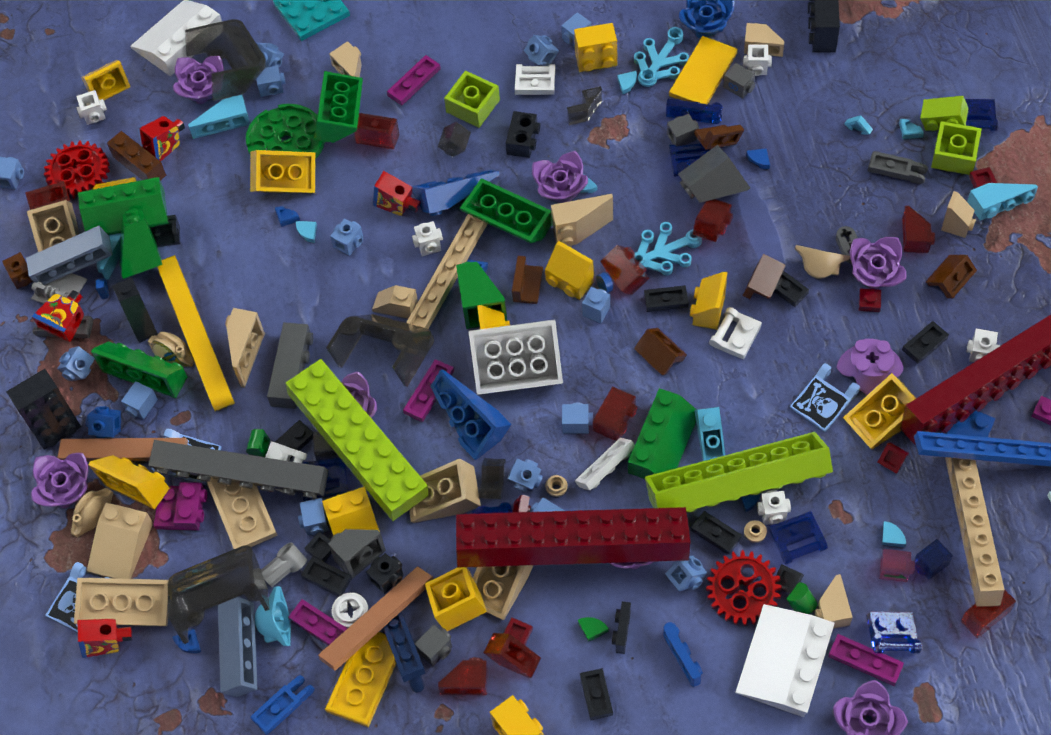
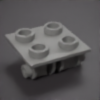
[31,273,87,304]

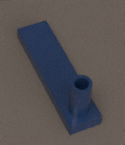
[383,611,426,693]

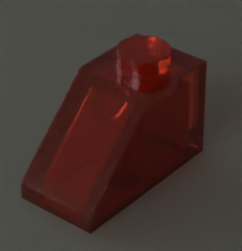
[25,181,70,210]
[902,206,935,253]
[483,633,541,678]
[438,657,488,695]

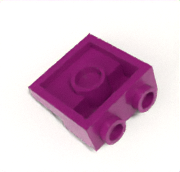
[154,482,207,531]

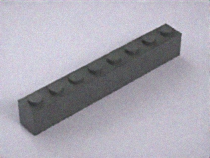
[148,440,329,499]

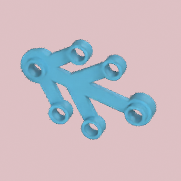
[634,27,689,87]
[628,222,702,275]

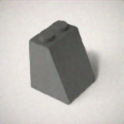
[678,145,750,203]

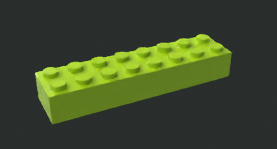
[285,359,428,521]
[645,432,833,512]

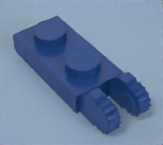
[663,622,703,687]
[250,675,314,735]

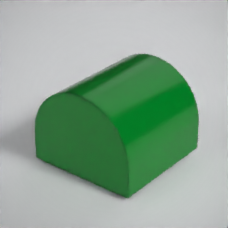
[246,429,270,457]
[786,582,817,614]

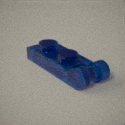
[666,98,723,124]

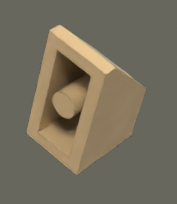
[744,23,784,57]
[329,41,362,77]
[941,191,976,238]
[372,285,418,319]
[815,574,853,629]

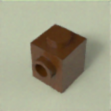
[2,252,34,289]

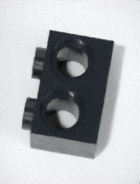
[505,111,541,158]

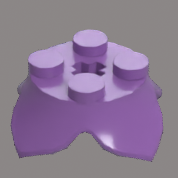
[173,56,224,104]
[532,151,588,203]
[850,237,906,289]
[836,339,904,395]
[341,371,377,418]
[31,453,88,508]
[833,680,908,735]

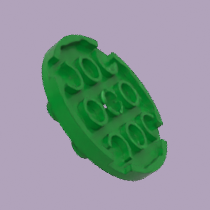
[246,104,325,159]

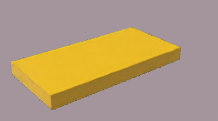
[669,36,738,110]
[325,632,396,728]

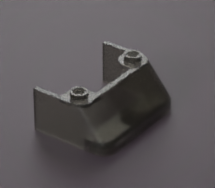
[185,19,266,101]
[326,314,434,387]
[167,545,270,644]

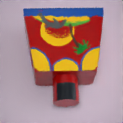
[139,116,185,161]
[373,171,421,216]
[32,290,84,342]
[77,619,132,658]

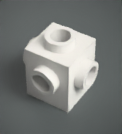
[743,45,772,76]
[76,90,107,125]
[412,221,443,256]
[967,329,1000,362]
[757,490,791,525]

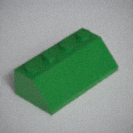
[314,71,363,143]
[78,177,168,235]
[460,178,552,243]
[91,341,188,398]
[628,388,697,479]

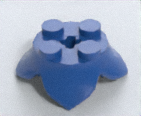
[679,0,735,38]

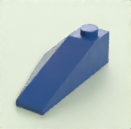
[411,170,500,216]
[430,370,512,460]

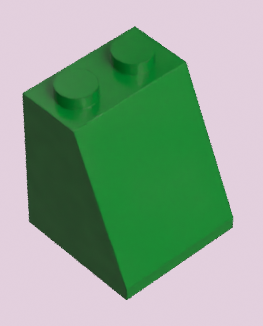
[119,208,163,279]
[456,262,507,329]

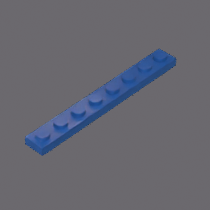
[914,431,1051,466]

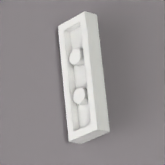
[575,438,635,490]

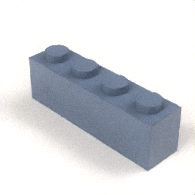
[26,226,113,285]
[218,597,257,697]

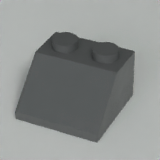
[328,529,386,579]

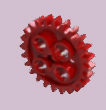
[44,140,110,199]
[706,550,782,626]

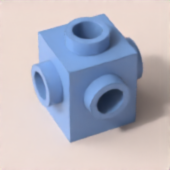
[523,35,559,66]
[249,43,284,69]
[330,218,364,256]
[57,346,95,381]
[506,459,543,493]
[665,556,707,591]

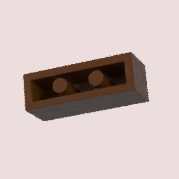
[107,131,167,181]

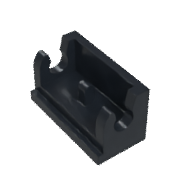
[150,215,180,247]

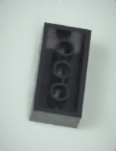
[807,0,840,52]
[6,369,81,450]

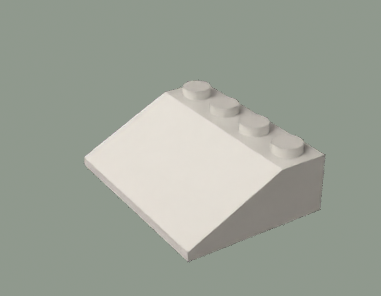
[131,0,224,76]
[469,320,563,395]
[735,604,835,717]

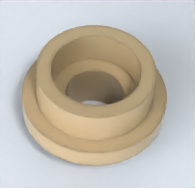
[545,475,568,497]
[744,520,767,543]

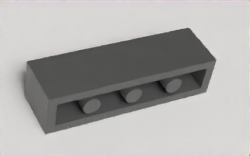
[267,322,313,409]

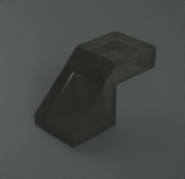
[567,86,602,125]
[479,458,506,499]

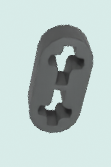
[836,226,858,264]

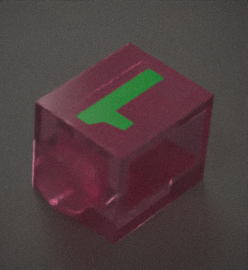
[879,549,915,582]

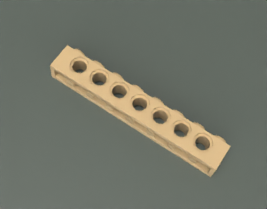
[945,457,1004,607]

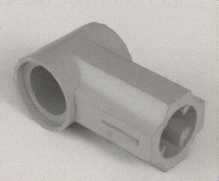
[259,542,307,587]

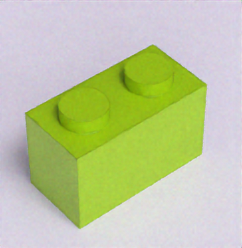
[920,96,968,131]

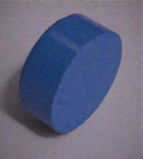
[596,272,613,293]

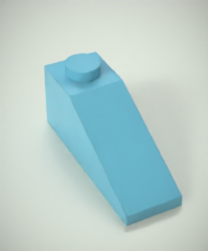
[188,95,250,139]

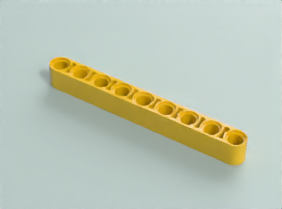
[157,255,235,411]

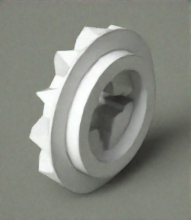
[332,593,368,627]

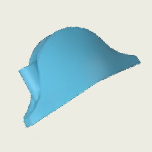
[255,586,291,646]

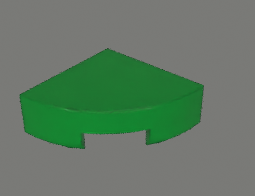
[577,617,609,642]

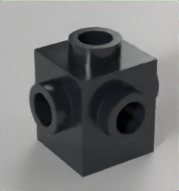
[366,553,404,594]

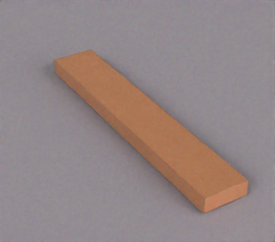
[57,438,188,461]
[318,566,433,671]

